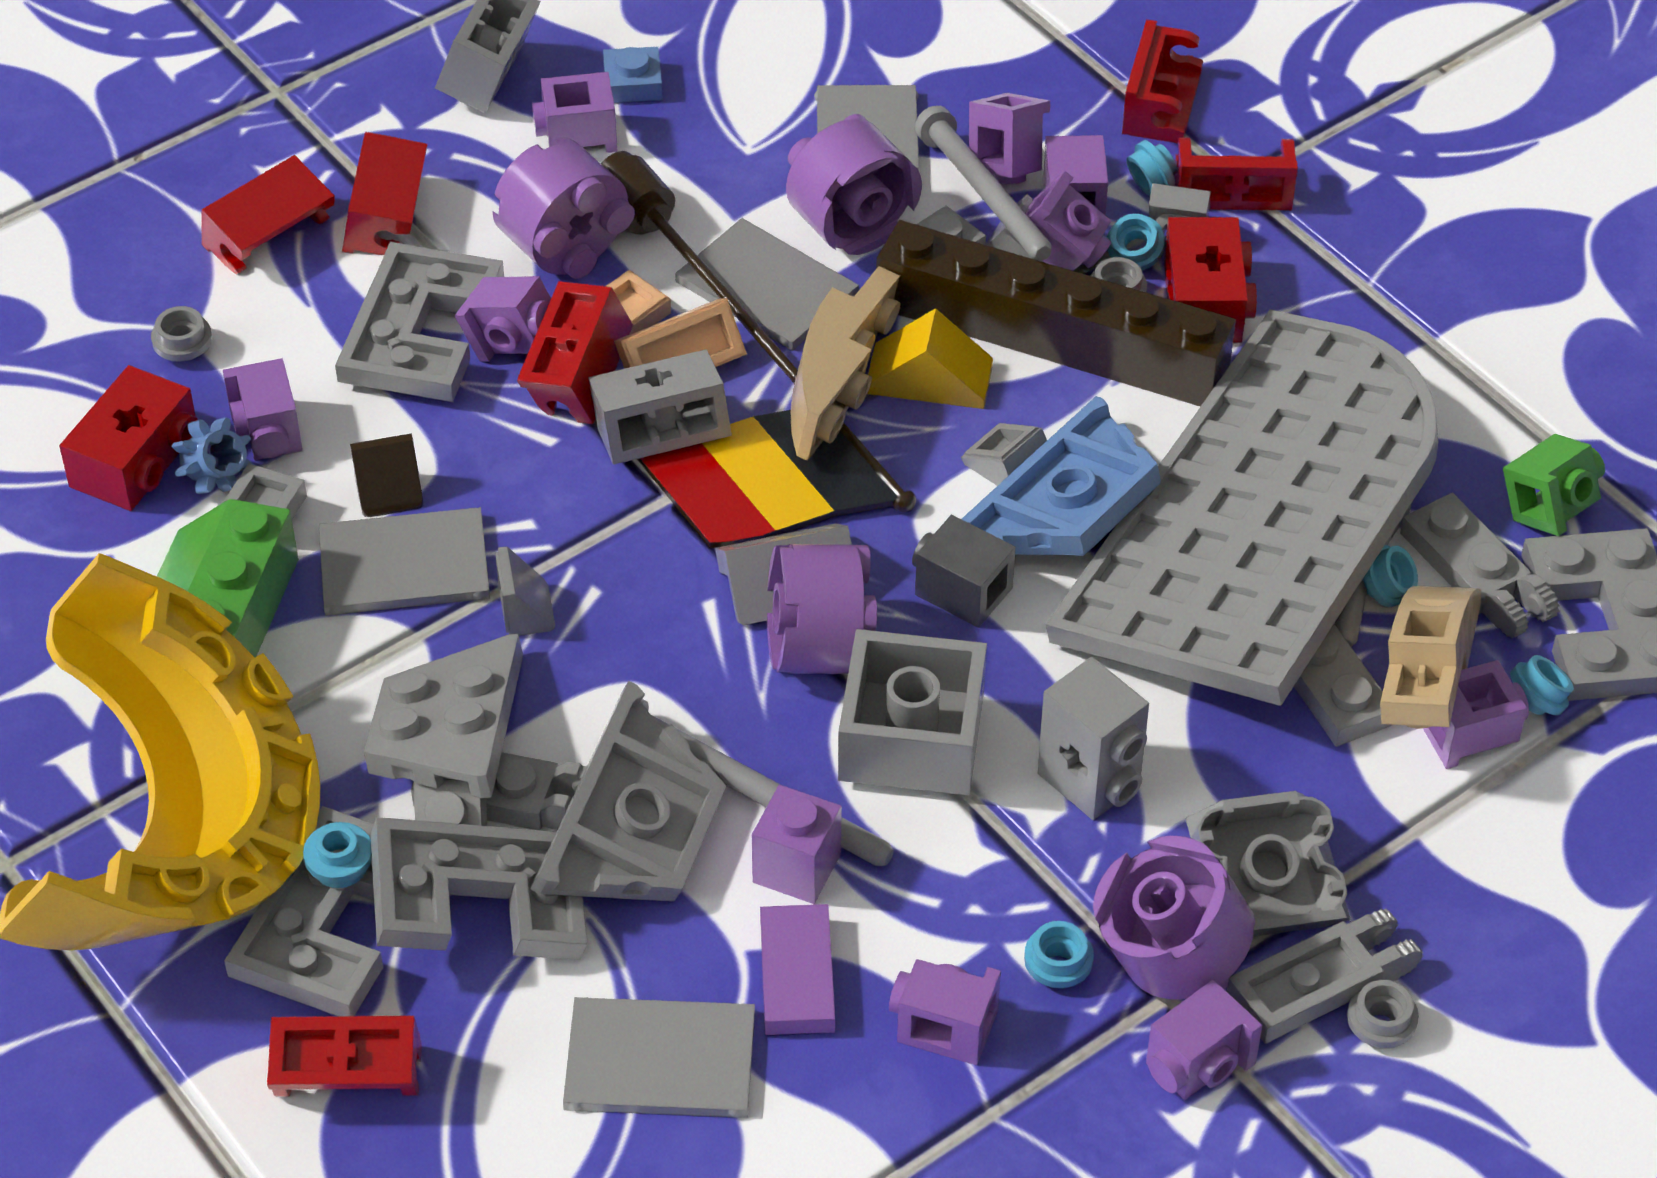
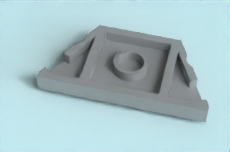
[363,634,523,798]
[530,680,727,901]

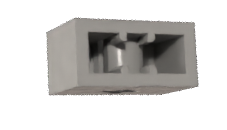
[435,0,541,113]
[588,349,732,465]
[1037,656,1149,821]

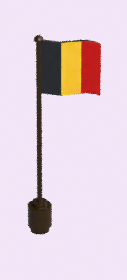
[601,151,916,548]

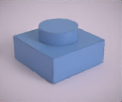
[603,46,662,103]

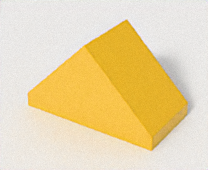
[867,308,993,409]

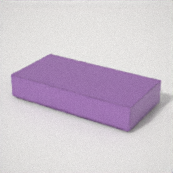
[760,904,835,1035]

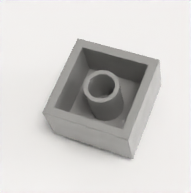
[838,629,987,795]

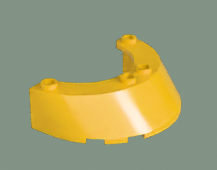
[0,553,320,950]

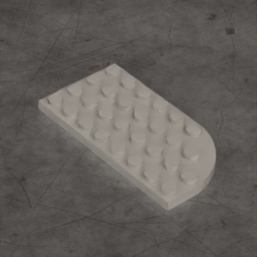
[1045,309,1438,706]

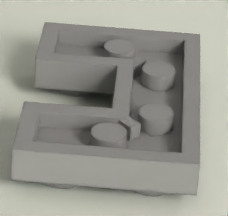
[335,242,504,402]
[1521,528,1657,701]
[224,806,383,1016]
[370,817,587,960]

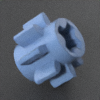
[172,417,254,494]

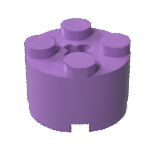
[786,114,922,255]
[493,137,635,279]
[767,544,877,674]
[1093,836,1255,999]

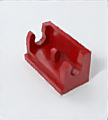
[1122,19,1203,143]
[342,131,428,255]
[1175,137,1298,211]
[201,155,335,274]
[517,281,633,424]
[267,1016,422,1097]

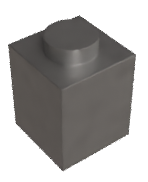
[912,514,1016,628]

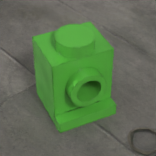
[1503,434,1605,536]

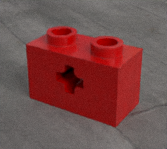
[1164,217,1257,343]
[59,365,198,511]

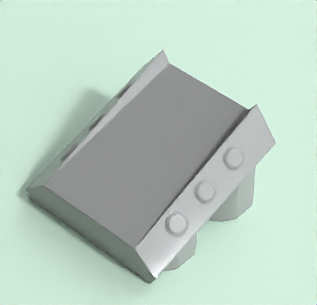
[1185,791,1350,937]

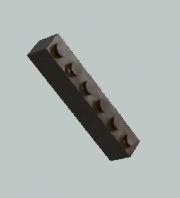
[876,220,1236,407]

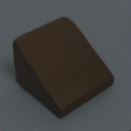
[350,433,423,517]

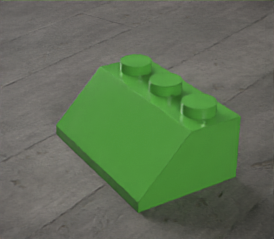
[157,499,299,657]

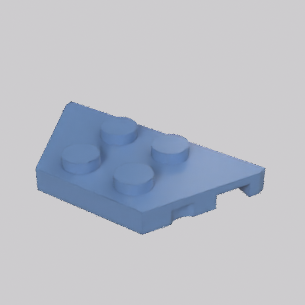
[962,396,1161,556]

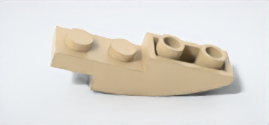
[790,266,900,461]
[1380,586,1481,729]

